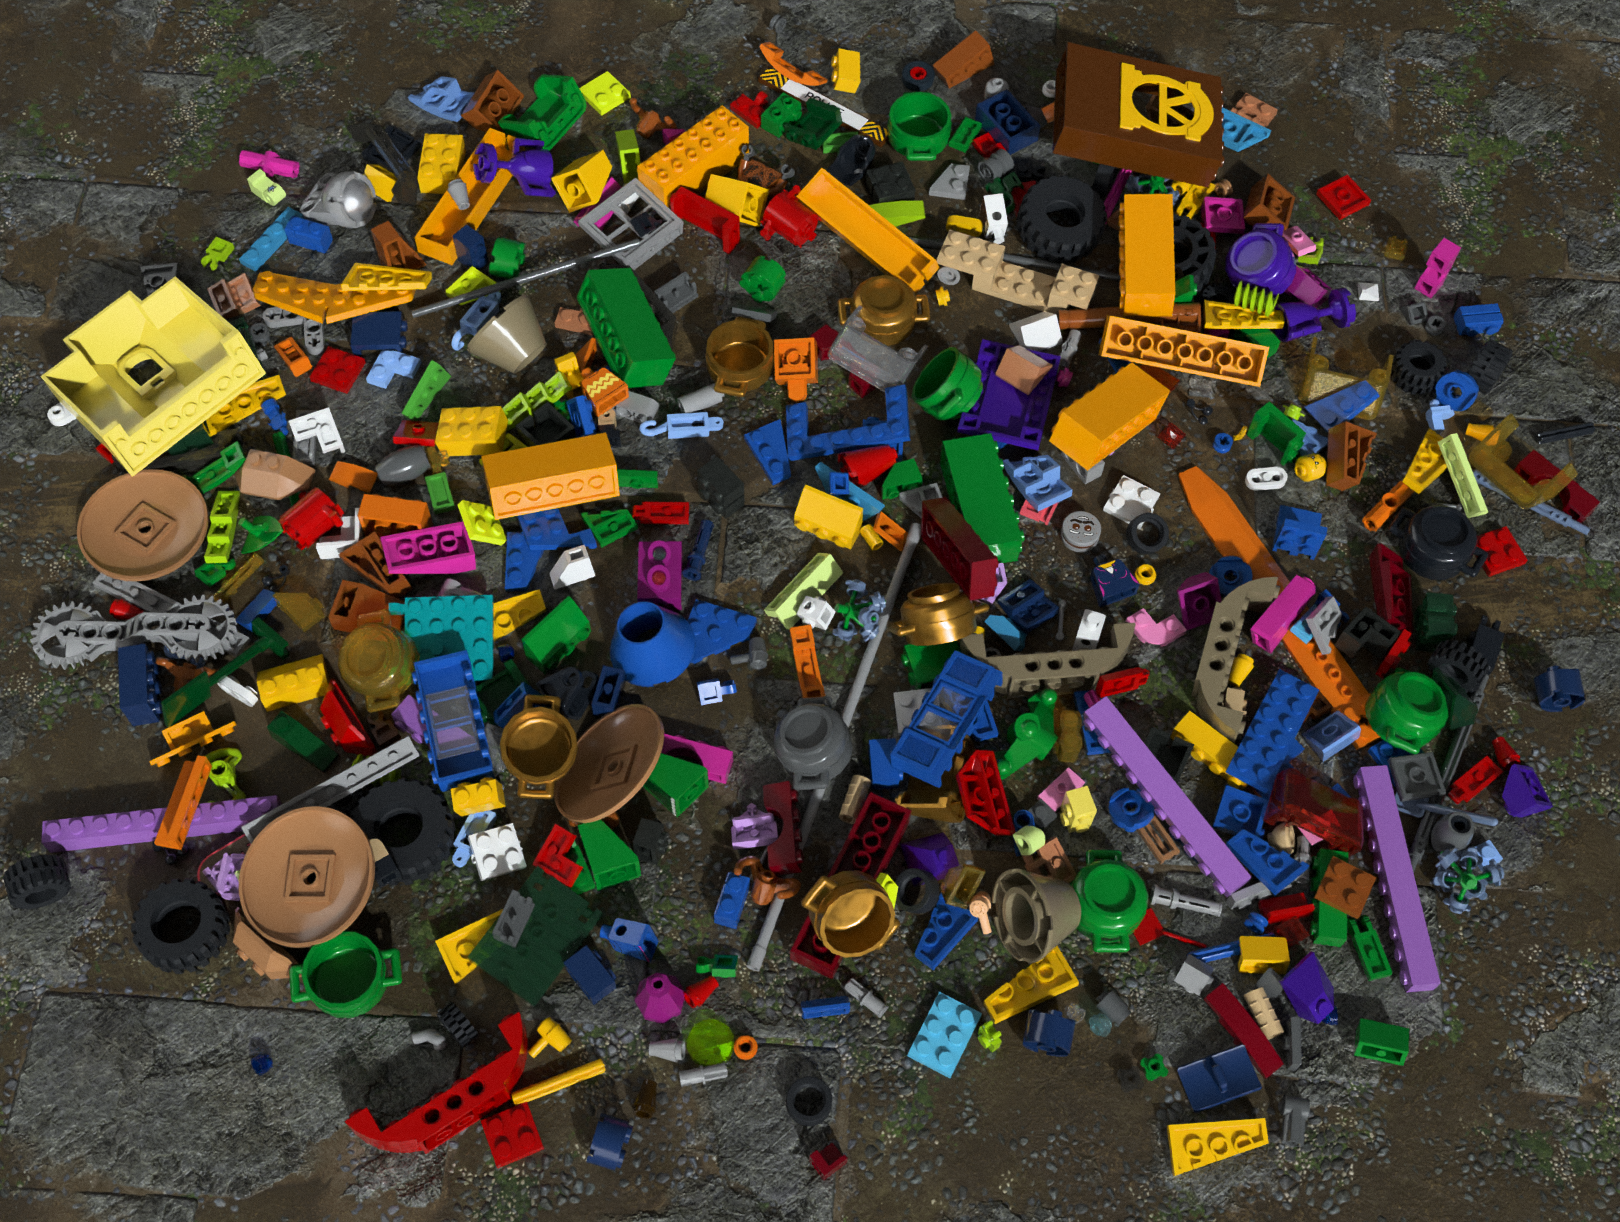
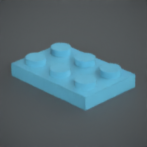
[907,992,982,1078]

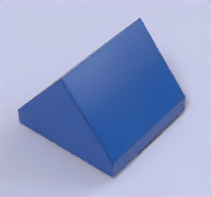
[829,472,849,496]

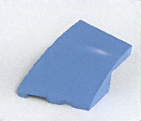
[408,76,474,122]
[1003,455,1072,511]

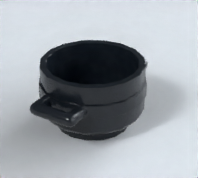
[1389,505,1489,580]

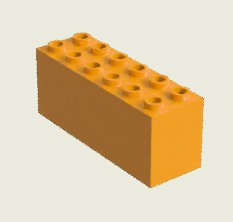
[637,105,749,210]
[1118,194,1175,317]
[1049,363,1170,471]
[481,432,620,520]

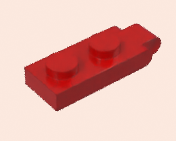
[632,502,689,525]
[1095,667,1150,698]
[1447,756,1503,805]

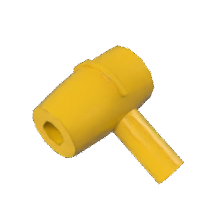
[528,1017,572,1058]

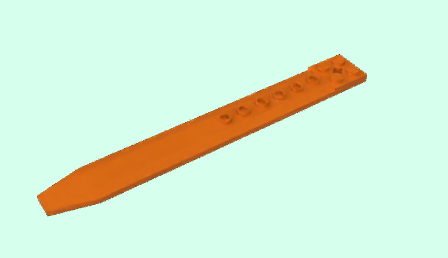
[1178,466,1381,750]

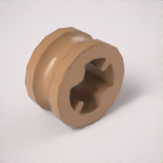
[1214,179,1233,198]

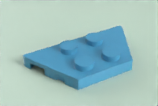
[1222,107,1271,152]
[815,461,885,521]

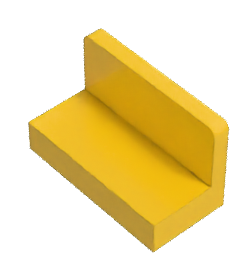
[363,164,407,202]
[1238,936,1290,974]

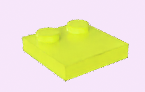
[579,71,631,116]

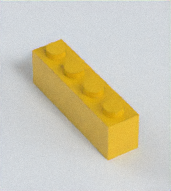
[1170,711,1248,791]

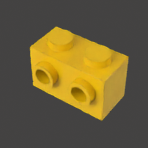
[831,49,860,93]
[451,777,506,816]

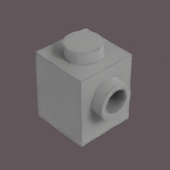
[1174,954,1214,995]

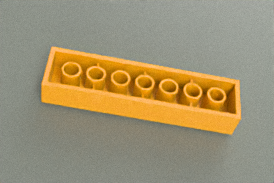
[1098,315,1269,387]

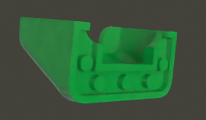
[498,74,587,151]

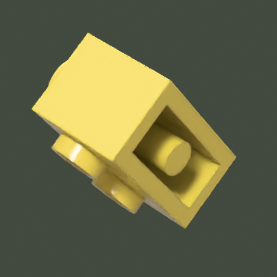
[1060,786,1097,833]

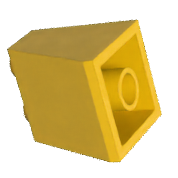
[551,150,612,213]
[705,174,769,227]

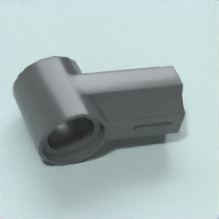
[1280,1094,1310,1147]

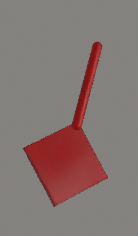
[1133,908,1207,949]

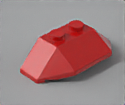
[320,678,377,756]
[956,750,1016,836]

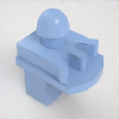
[1425,399,1455,434]

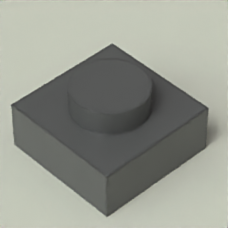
[1028,799,1057,830]

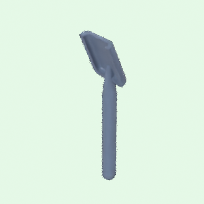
[1395,792,1498,826]

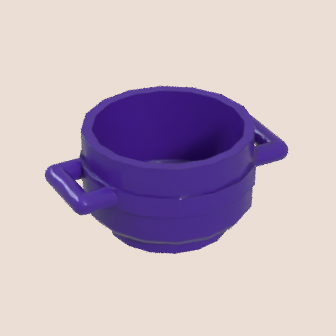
[1225,223,1296,306]

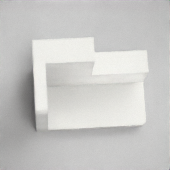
[289,407,345,453]
[316,508,364,559]

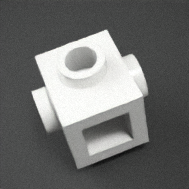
[797,596,835,630]

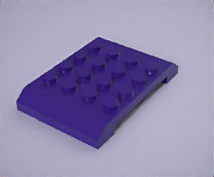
[957,339,1061,450]

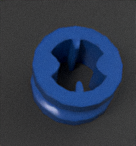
[1213,433,1233,453]
[1244,912,1269,934]

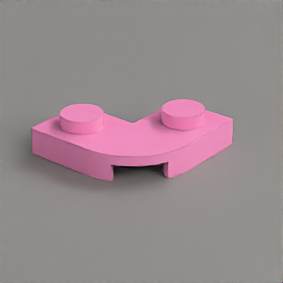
[1125,608,1187,647]

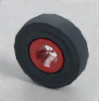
[902,61,934,91]

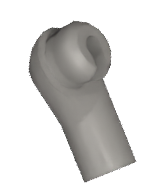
[412,1028,446,1051]

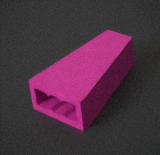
[1250,575,1316,654]

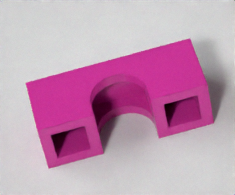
[1414,238,1461,298]

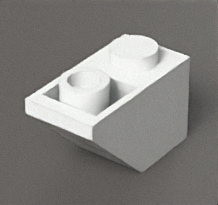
[549,544,595,590]

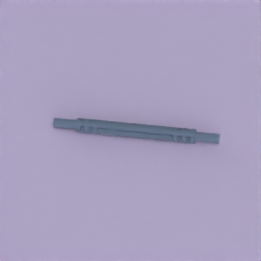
[1472,469,1591,535]

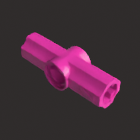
[239,150,300,178]

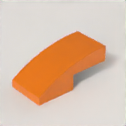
[329,461,378,493]

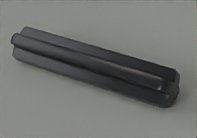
[1535,422,1595,444]

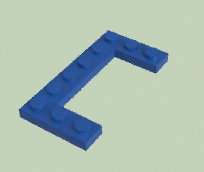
[786,384,910,461]

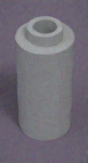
[677,383,724,413]

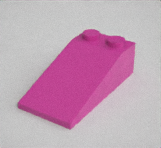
[380,521,476,574]

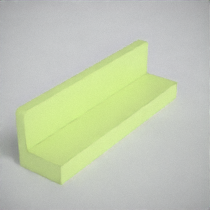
[1438,433,1488,518]
[764,553,843,630]

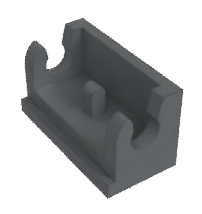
[654,271,698,317]
[492,890,535,948]

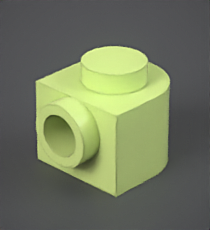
[1013,826,1045,855]

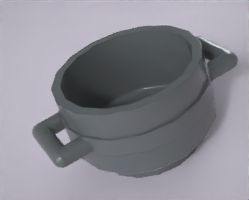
[773,696,853,790]

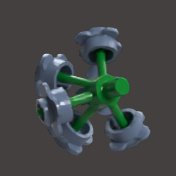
[1126,174,1180,206]
[832,579,886,642]
[1433,847,1504,914]

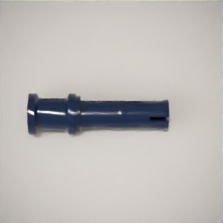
[682,520,714,581]

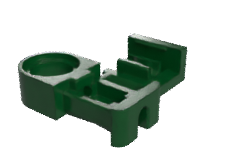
[985,172,1024,214]

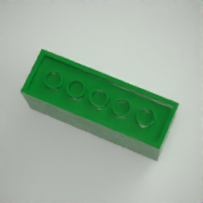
[576,268,676,388]
[939,433,1025,563]

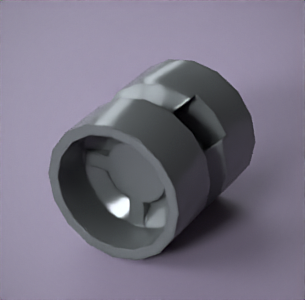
[978,149,1014,184]

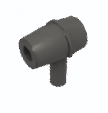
[730,637,768,670]

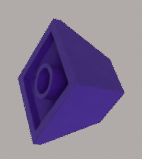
[1502,764,1553,818]
[900,832,960,887]
[1279,951,1334,1024]

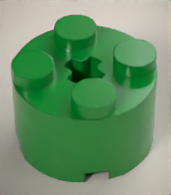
[489,236,526,279]
[739,256,786,303]

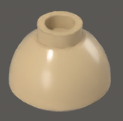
[1267,822,1296,854]

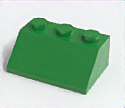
[522,596,591,674]

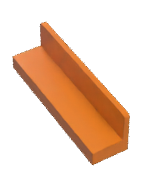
[154,755,212,850]

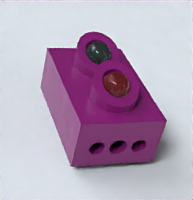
[637,540,683,610]

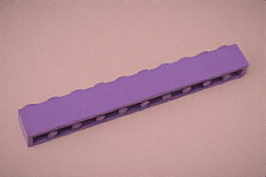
[1083,696,1251,897]
[1353,765,1440,992]
[42,795,282,853]

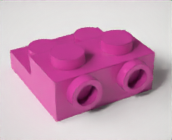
[1201,197,1245,234]

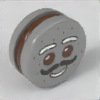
[1060,511,1101,552]

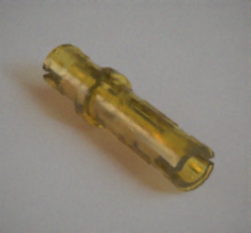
[212,553,264,603]

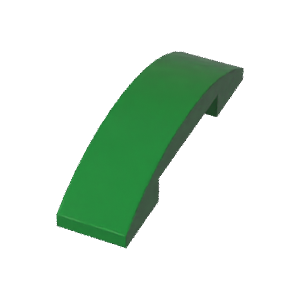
[182,441,246,494]

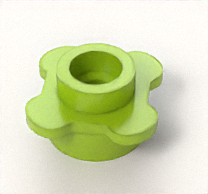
[1283,404,1305,421]

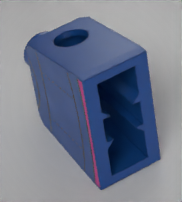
[600,918,659,963]

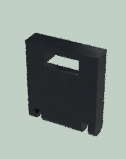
[362,125,421,174]

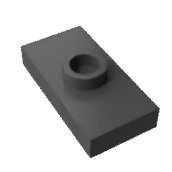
[1282,1016,1302,1071]

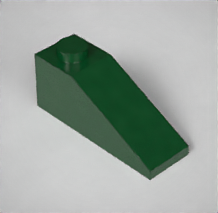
[267,711,339,773]

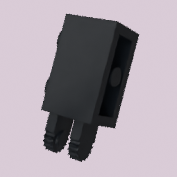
[1467,615,1505,675]

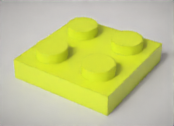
[458,500,507,545]

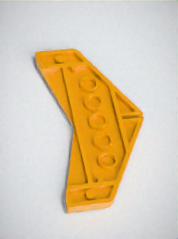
[253,271,416,324]

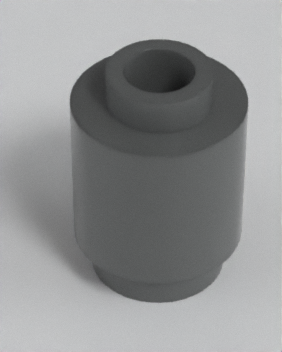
[1096,990,1131,1025]

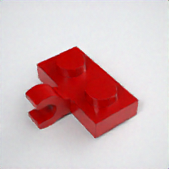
[730,91,768,129]

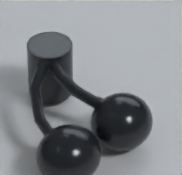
[1186,399,1213,425]
[262,565,290,595]
[153,840,189,865]

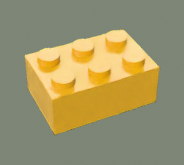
[417,133,466,194]
[435,406,508,456]

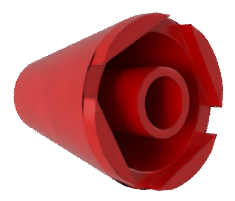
[837,444,898,489]

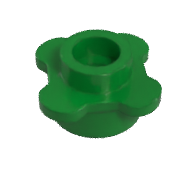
[1140,1054,1168,1081]

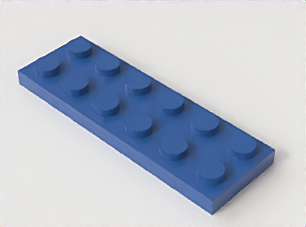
[1226,669,1319,794]

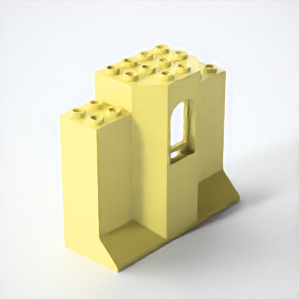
[40,277,266,477]

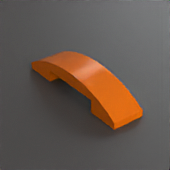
[760,42,828,86]
[790,624,825,698]

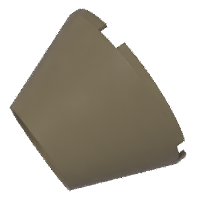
[467,295,547,374]
[992,869,1081,964]

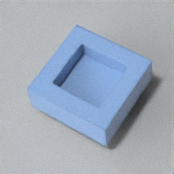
[1475,840,1503,871]

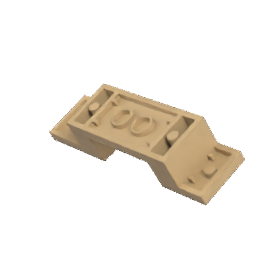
[937,230,1099,316]

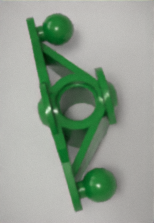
[994,688,1059,780]

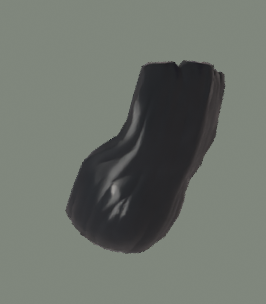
[826,134,876,186]

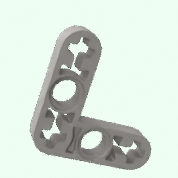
[263,307,325,355]

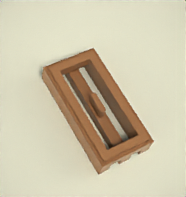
[1137,814,1180,865]

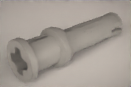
[1149,884,1222,917]

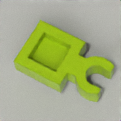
[201,237,235,271]
[1298,237,1324,265]
[978,1020,1002,1052]

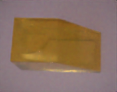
[273,593,325,633]
[940,864,986,909]

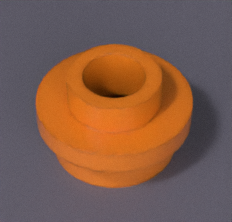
[734,1035,758,1060]

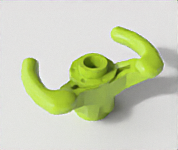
[205,748,246,803]

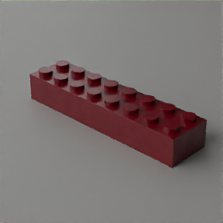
[790,792,912,979]

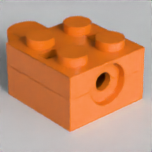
[774,338,818,403]

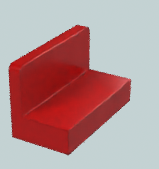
[1258,892,1315,924]

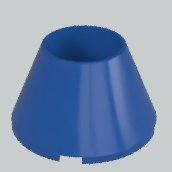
[610,602,696,687]

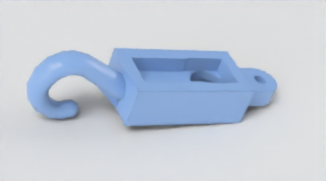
[451,291,501,351]
[639,412,724,439]
[452,784,504,867]

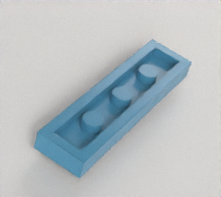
[239,207,305,272]

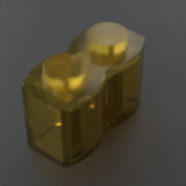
[1057,710,1082,763]

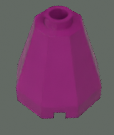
[634,972,685,1024]

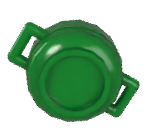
[887,92,952,161]
[912,347,983,420]
[1365,667,1448,754]
[1071,850,1148,952]
[289,932,402,1018]

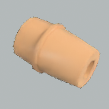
[969,891,992,934]

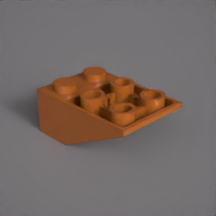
[328,580,405,642]

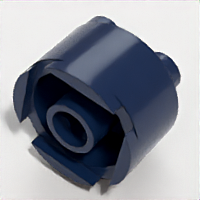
[1534,666,1585,712]
[1023,1010,1076,1057]
[586,1113,633,1171]

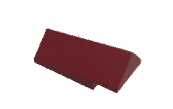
[1369,543,1413,634]

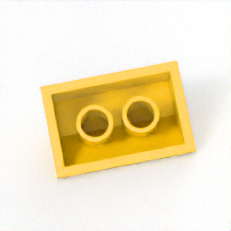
[794,485,863,549]
[257,654,330,712]

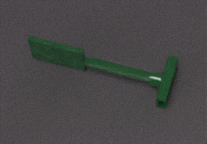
[161,617,289,728]

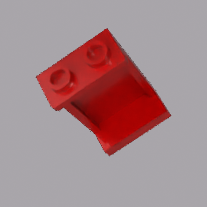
[670,186,740,254]

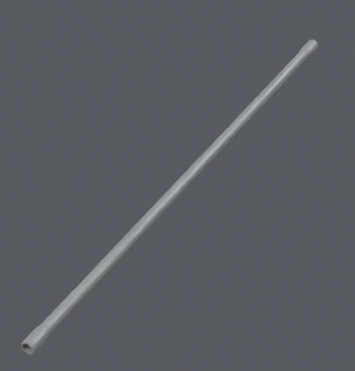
[746,523,921,971]

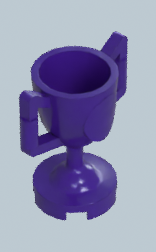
[473,138,556,197]
[1274,287,1356,342]

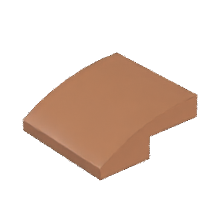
[207,273,261,319]

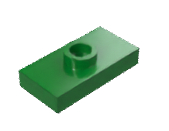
[948,116,982,153]
[617,469,659,489]

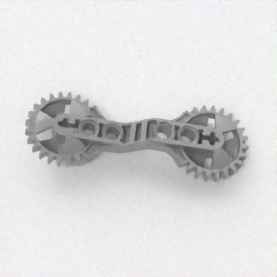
[30,594,237,670]

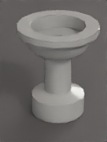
[937,266,960,285]

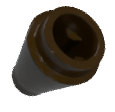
[632,1079,657,1119]

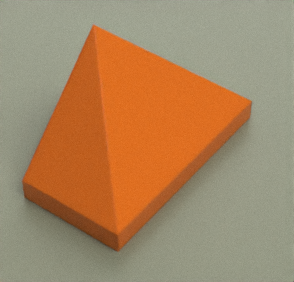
[575,338,597,373]
[873,511,908,551]

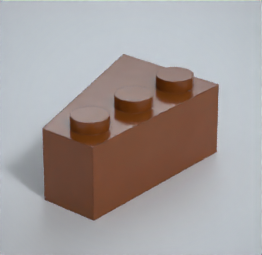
[1326,421,1377,491]

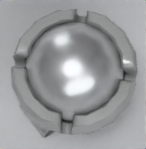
[300,171,376,228]

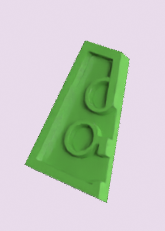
[402,360,451,421]

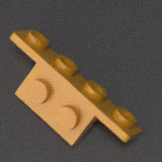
[149,711,237,767]

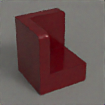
[809,1143,848,1181]

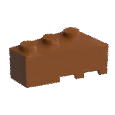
[933,30,995,88]
[371,221,427,270]
[338,531,413,598]

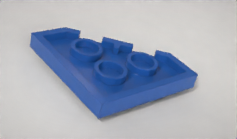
[687,599,757,664]

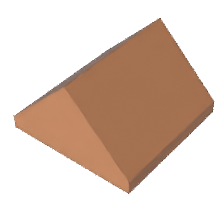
[996,345,1052,395]

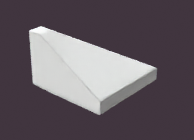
[1358,282,1379,301]

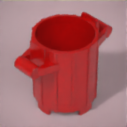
[760,185,821,248]
[278,487,344,550]

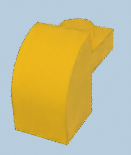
[554,352,584,400]

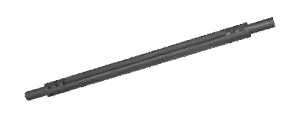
[1409,674,1489,873]

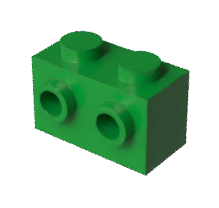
[761,92,802,138]
[1354,1018,1409,1066]

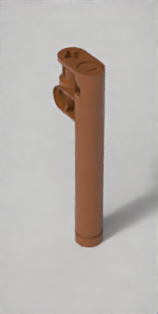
[1059,302,1201,333]

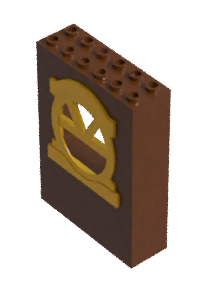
[1052,42,1225,188]

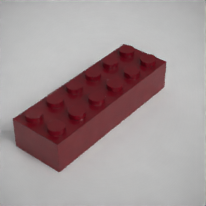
[921,497,998,601]

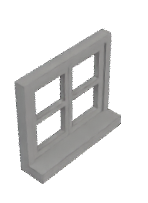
[578,178,684,271]

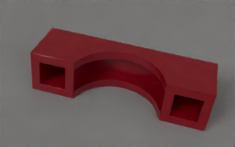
[809,324,881,398]
[1512,450,1600,523]
[763,781,804,877]

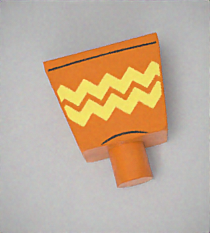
[581,367,629,417]

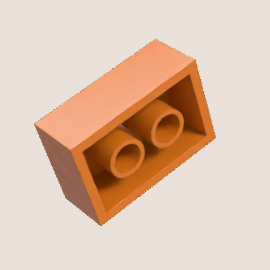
[357,494,433,538]

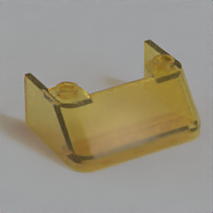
[1298,337,1394,420]
[1469,413,1578,509]

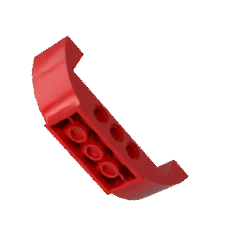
[345,1012,528,1154]

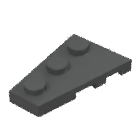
[140,263,181,297]

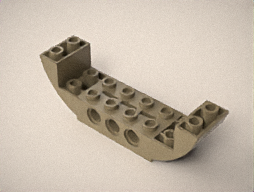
[1191,577,1280,744]
[959,621,1136,699]

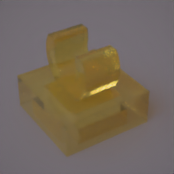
[1384,236,1408,261]
[426,446,450,475]

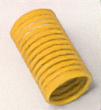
[859,524,883,550]

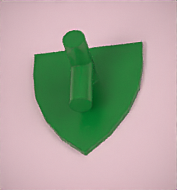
[239,516,284,554]

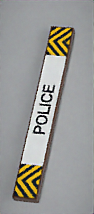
[758,66,889,147]

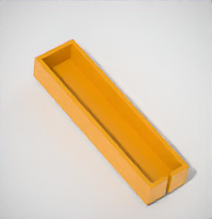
[414,128,525,265]
[796,168,939,295]

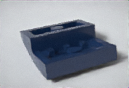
[998,579,1059,634]

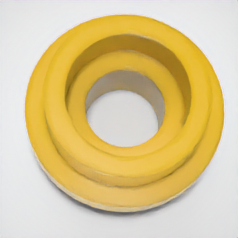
[935,286,950,306]
[1135,564,1156,585]

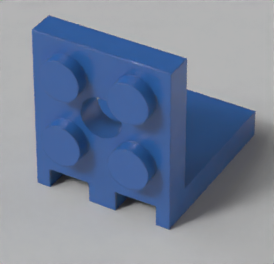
[1272,505,1328,560]

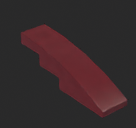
[1204,983,1284,1079]

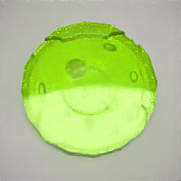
[687,1019,734,1067]

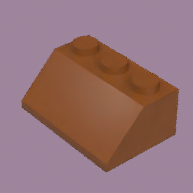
[461,70,524,132]
[1243,174,1295,231]

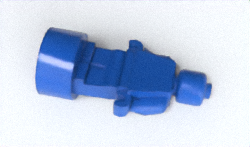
[261,399,289,436]

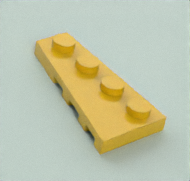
[341,263,432,291]
[1203,300,1285,329]
[206,375,286,436]
[1402,428,1447,494]
[494,589,546,642]
[435,909,532,985]
[983,946,1079,1024]
[1167,1118,1269,1176]

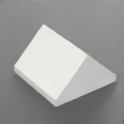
[1009,312,1063,352]

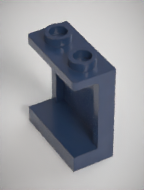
[350,311,408,357]

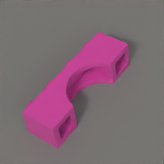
[661,732,733,784]

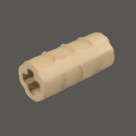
[839,775,871,824]
[1244,987,1284,1040]

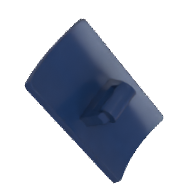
[1177,1044,1262,1113]

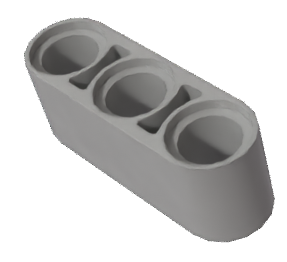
[612,391,659,423]

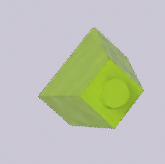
[615,129,641,184]

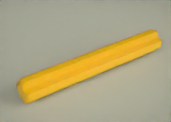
[511,1059,606,1106]

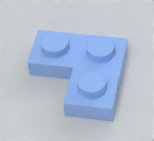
[366,349,421,389]

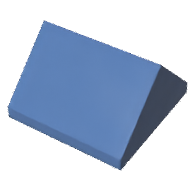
[1302,710,1361,762]

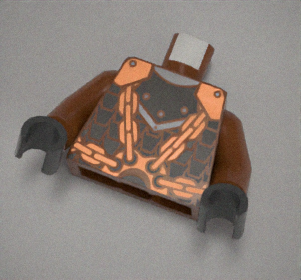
[737,145,795,200]

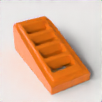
[274,337,312,377]

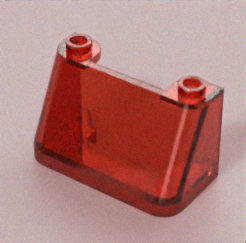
[1263,768,1364,857]

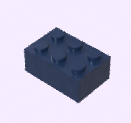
[975,89,1040,155]
[118,644,163,726]

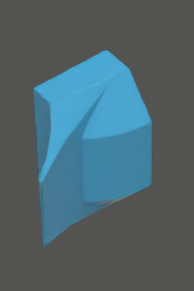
[984,615,1028,652]

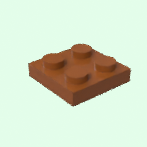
[1314,856,1376,919]

